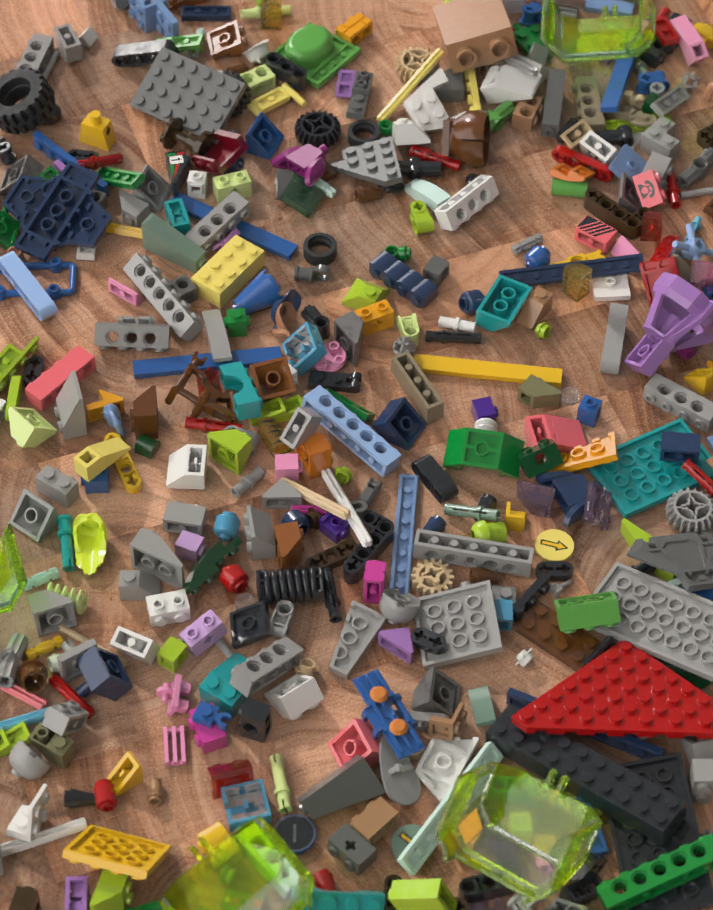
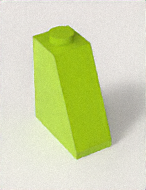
[388,878,457,910]

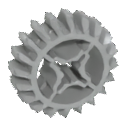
[665,487,713,534]

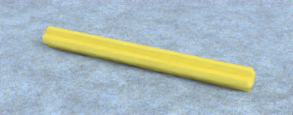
[376,48,444,122]

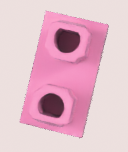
[156,674,191,717]

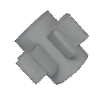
[680,71,701,92]
[393,337,416,355]

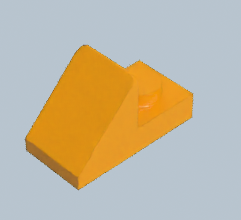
[85,389,125,423]

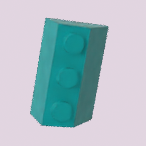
[475,274,533,332]

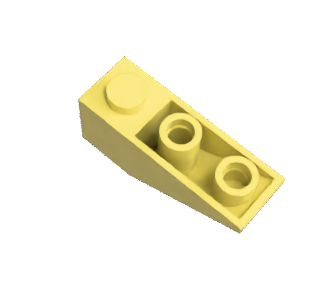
[73,437,131,482]

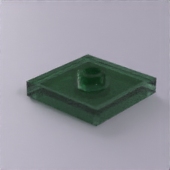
[279,173,325,218]

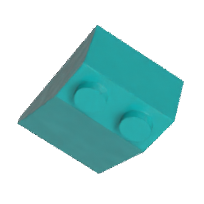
[198,652,253,719]

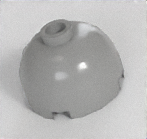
[379,588,421,625]
[9,740,51,780]

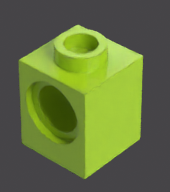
[157,636,188,673]

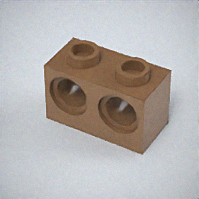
[511,95,544,132]

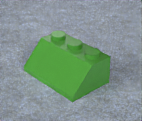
[554,591,621,633]

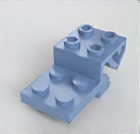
[128,0,179,37]

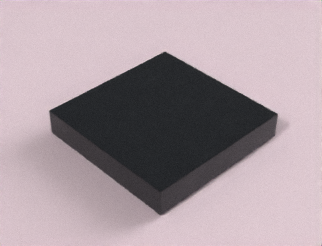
[229,600,271,650]

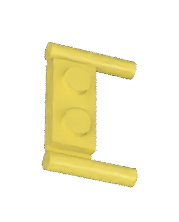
[246,82,307,117]

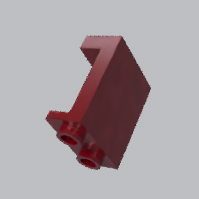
[192,129,248,175]

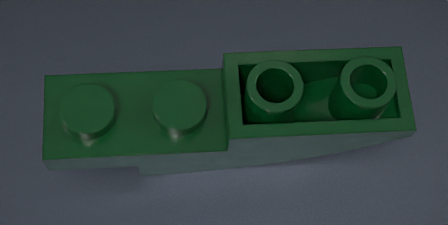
[183,536,243,596]

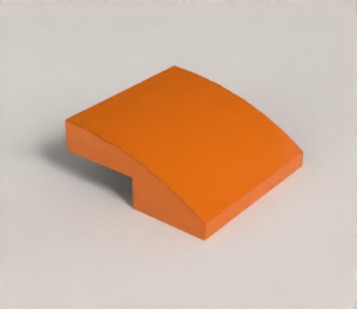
[549,163,596,182]

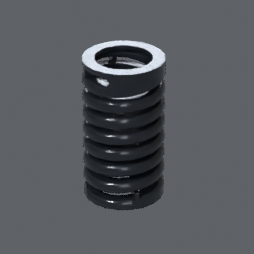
[256,565,324,606]

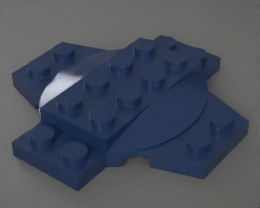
[2,161,113,263]

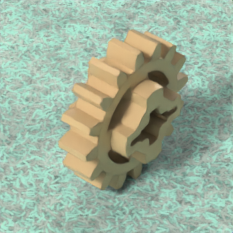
[411,558,454,596]

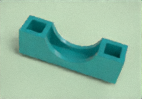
[219,361,263,421]
[293,887,385,910]

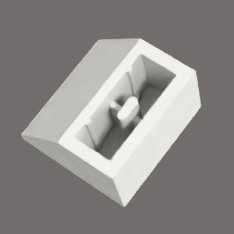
[166,444,208,490]

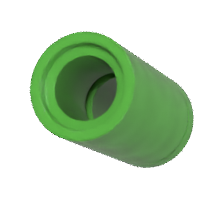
[551,177,588,199]

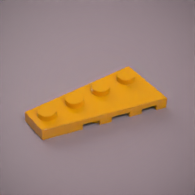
[543,431,618,473]

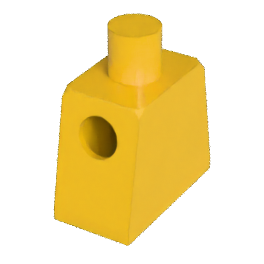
[79,110,117,152]

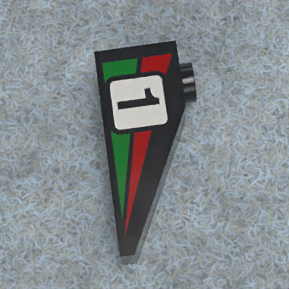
[165,150,192,197]

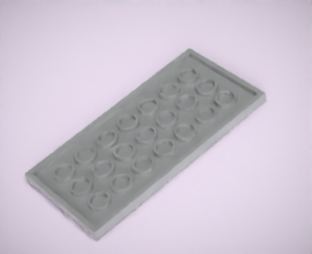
[593,561,713,682]

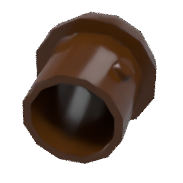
[16,659,48,694]

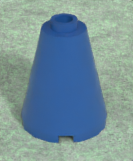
[232,270,284,315]

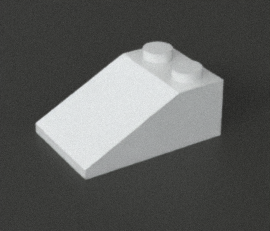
[480,65,543,104]

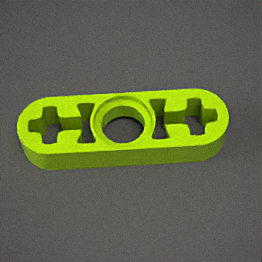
[5,375,23,421]

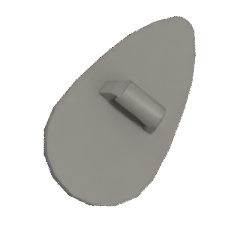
[379,736,421,806]

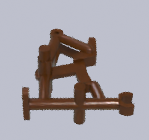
[165,351,238,423]

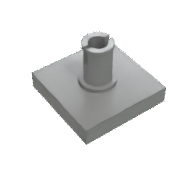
[57,638,98,683]

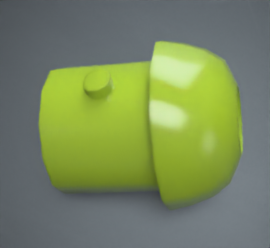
[470,520,507,543]

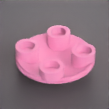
[312,341,347,372]

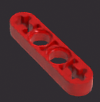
[551,145,615,183]

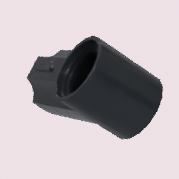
[598,125,634,147]
[301,305,330,340]

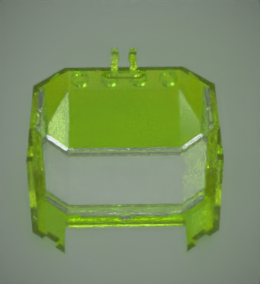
[434,761,603,906]
[158,815,315,910]

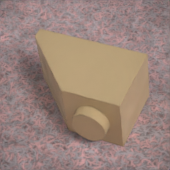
[560,118,594,149]

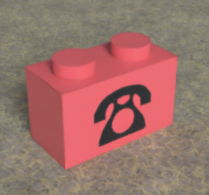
[632,169,667,210]

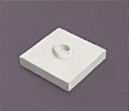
[590,275,631,301]

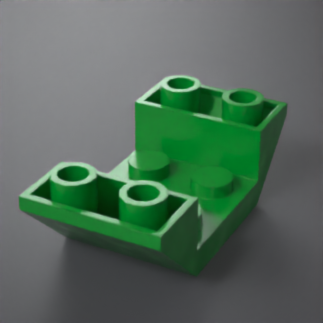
[442,427,525,479]

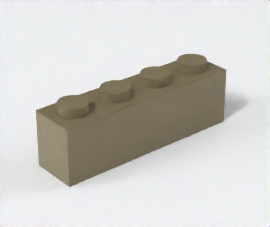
[391,351,444,423]

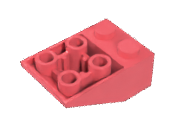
[524,414,587,460]

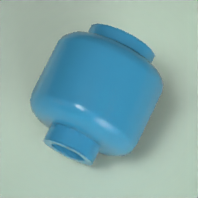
[213,511,241,542]

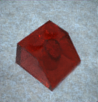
[207,759,254,800]

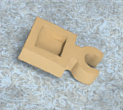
[621,90,645,109]

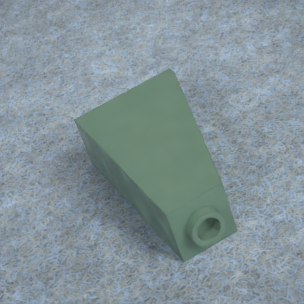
[141,213,207,274]

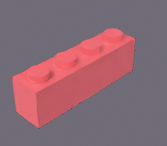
[25,345,96,412]

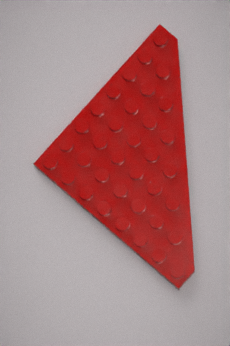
[511,641,713,739]

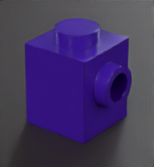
[471,397,499,422]

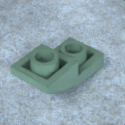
[467,686,496,727]

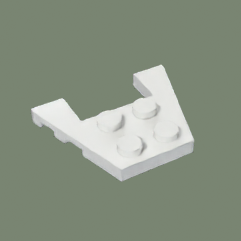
[403,68,466,133]

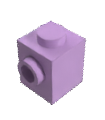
[174,530,207,563]

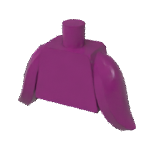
[270,144,329,187]

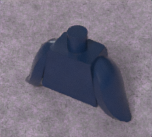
[535,471,600,529]

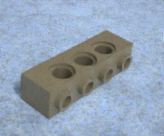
[572,76,605,135]

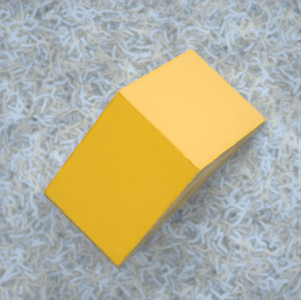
[683,368,713,396]
[106,751,144,796]

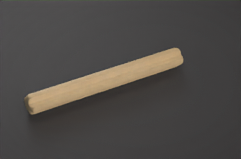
[278,476,351,520]

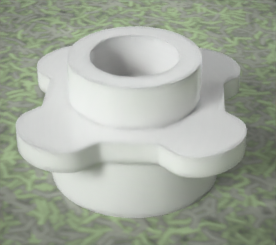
[515,648,535,668]

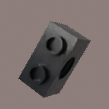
[238,698,272,743]

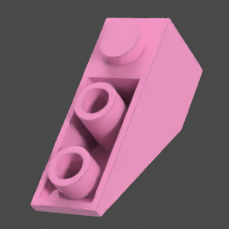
[669,15,709,67]

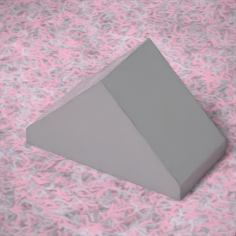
[262,479,302,509]

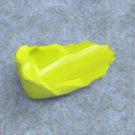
[73,513,108,576]

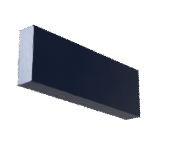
[181,5,231,21]

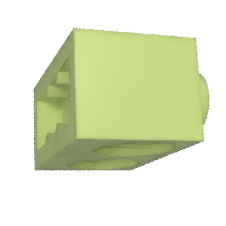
[240,64,276,99]

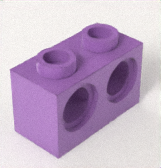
[65,876,90,910]

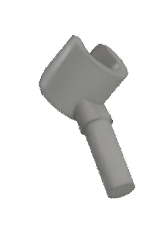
[548,579,572,599]

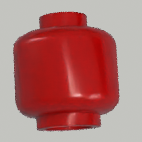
[219,564,249,594]

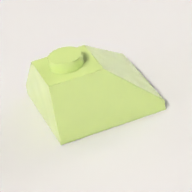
[8,406,57,448]

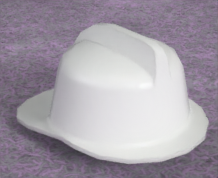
[242,39,269,64]

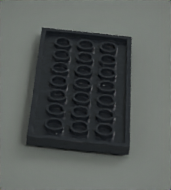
[607,752,713,910]

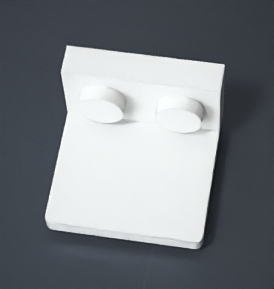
[6,784,50,842]

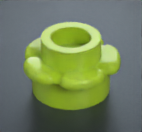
[535,322,551,339]
[334,466,353,484]

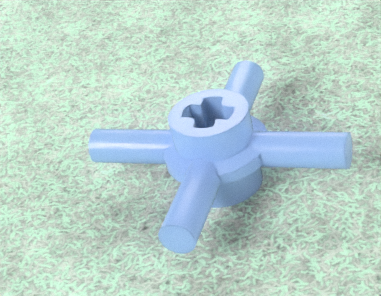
[672,223,713,274]

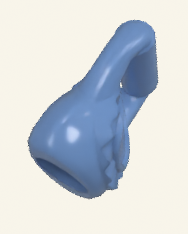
[102,404,126,436]

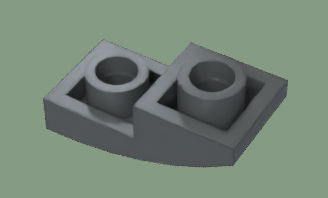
[275,169,295,202]

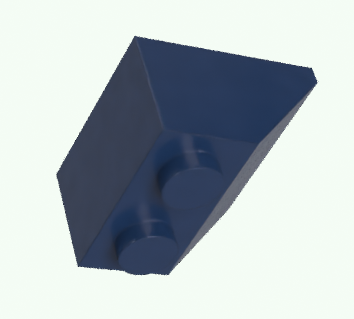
[372,397,427,451]

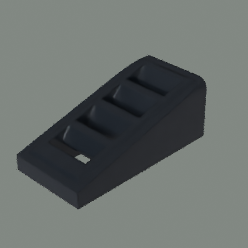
[559,874,603,906]

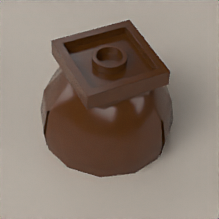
[442,110,490,167]

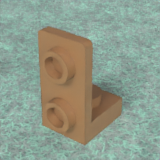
[428,702,467,742]

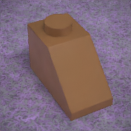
[517,286,553,331]

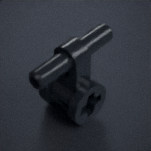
[0,137,17,165]

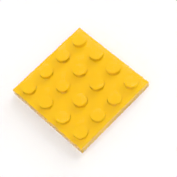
[62,824,171,880]

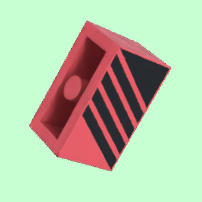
[574,215,618,255]

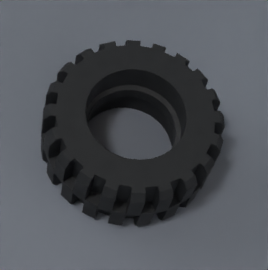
[0,67,55,134]

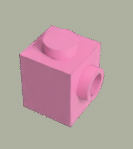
[275,453,302,481]

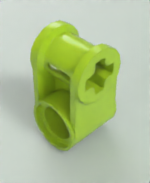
[409,200,434,235]

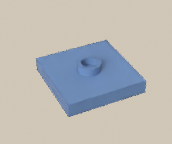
[608,144,647,179]

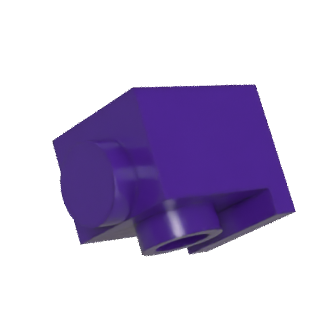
[319,512,350,544]

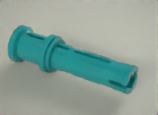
[56,514,75,572]

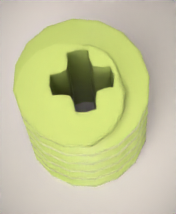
[47,582,89,615]

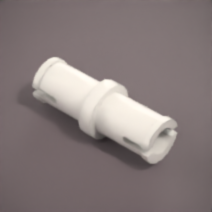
[438,316,477,333]

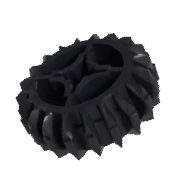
[294,110,341,148]

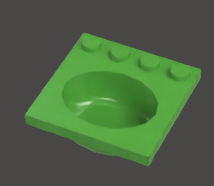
[274,22,361,89]

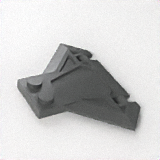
[627,530,713,592]

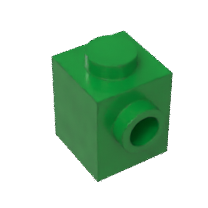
[223,308,250,338]

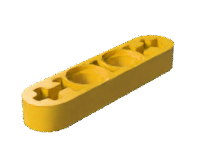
[104,432,142,494]

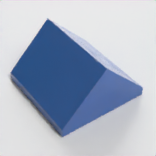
[245,112,285,160]

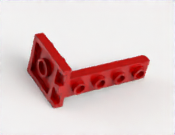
[639,235,681,306]

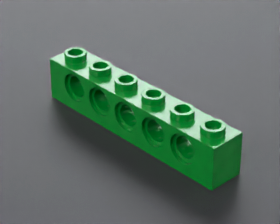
[596,833,713,910]

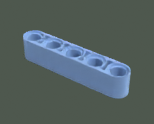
[0,251,58,322]

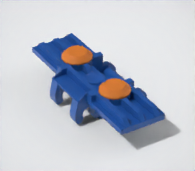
[352,669,425,760]

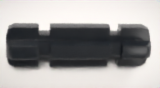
[556,117,578,143]

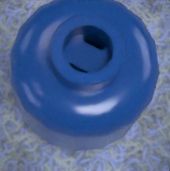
[524,245,551,267]

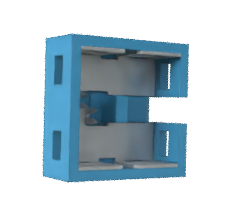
[282,321,327,376]
[221,779,272,832]

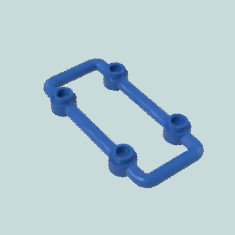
[0,257,77,301]

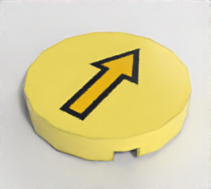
[535,529,574,562]

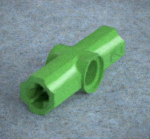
[488,100,515,133]

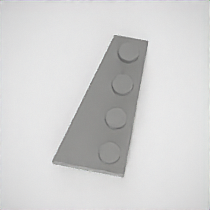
[329,600,387,680]

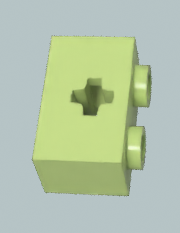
[212,170,252,204]

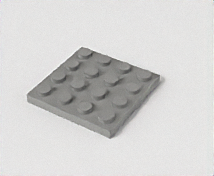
[415,580,504,670]

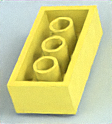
[191,235,265,309]

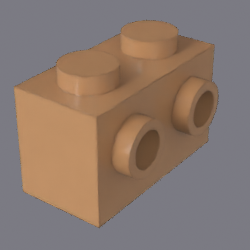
[350,797,399,845]

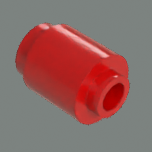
[93,779,118,812]

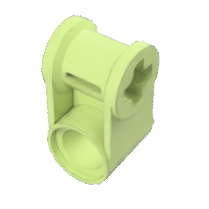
[396,313,419,346]

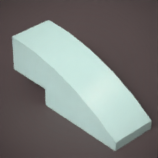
[404,179,451,211]

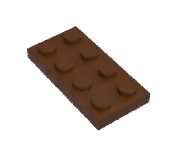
[514,600,601,671]

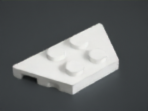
[415,737,479,802]

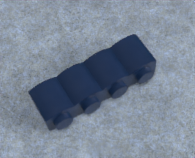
[369,251,438,308]

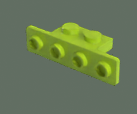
[0,336,39,392]

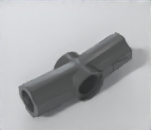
[676,147,713,189]

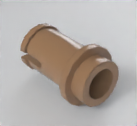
[147,777,164,806]

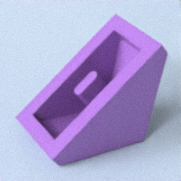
[378,627,413,665]

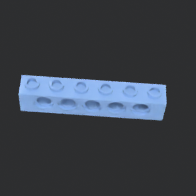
[301,385,402,478]

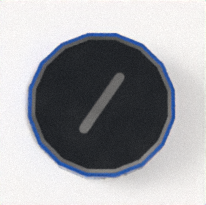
[273,814,316,856]

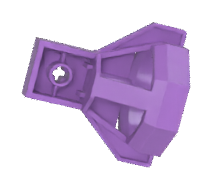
[623,272,713,376]

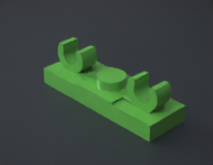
[157,33,205,54]

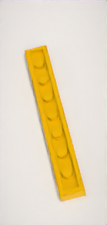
[414,354,563,387]

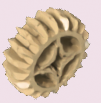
[394,46,440,86]

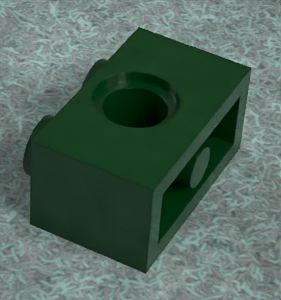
[516,438,564,479]

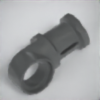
[294,265,331,283]

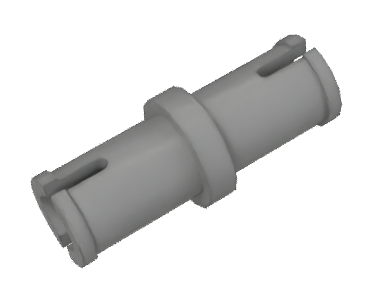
[230,466,265,498]

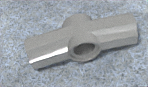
[0,633,29,689]

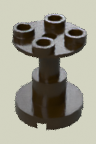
[160,117,216,163]

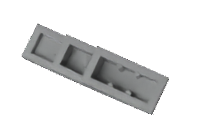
[201,309,232,362]

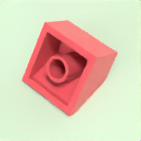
[328,718,381,768]

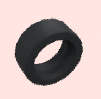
[348,119,380,147]
[303,232,337,266]

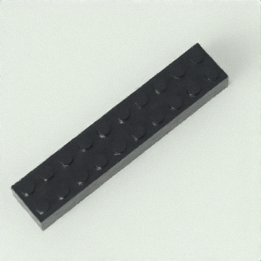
[486,704,687,846]

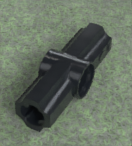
[398,157,441,180]

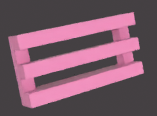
[163,725,186,766]

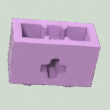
[179,609,228,658]

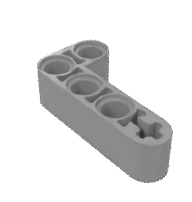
[600,302,629,375]

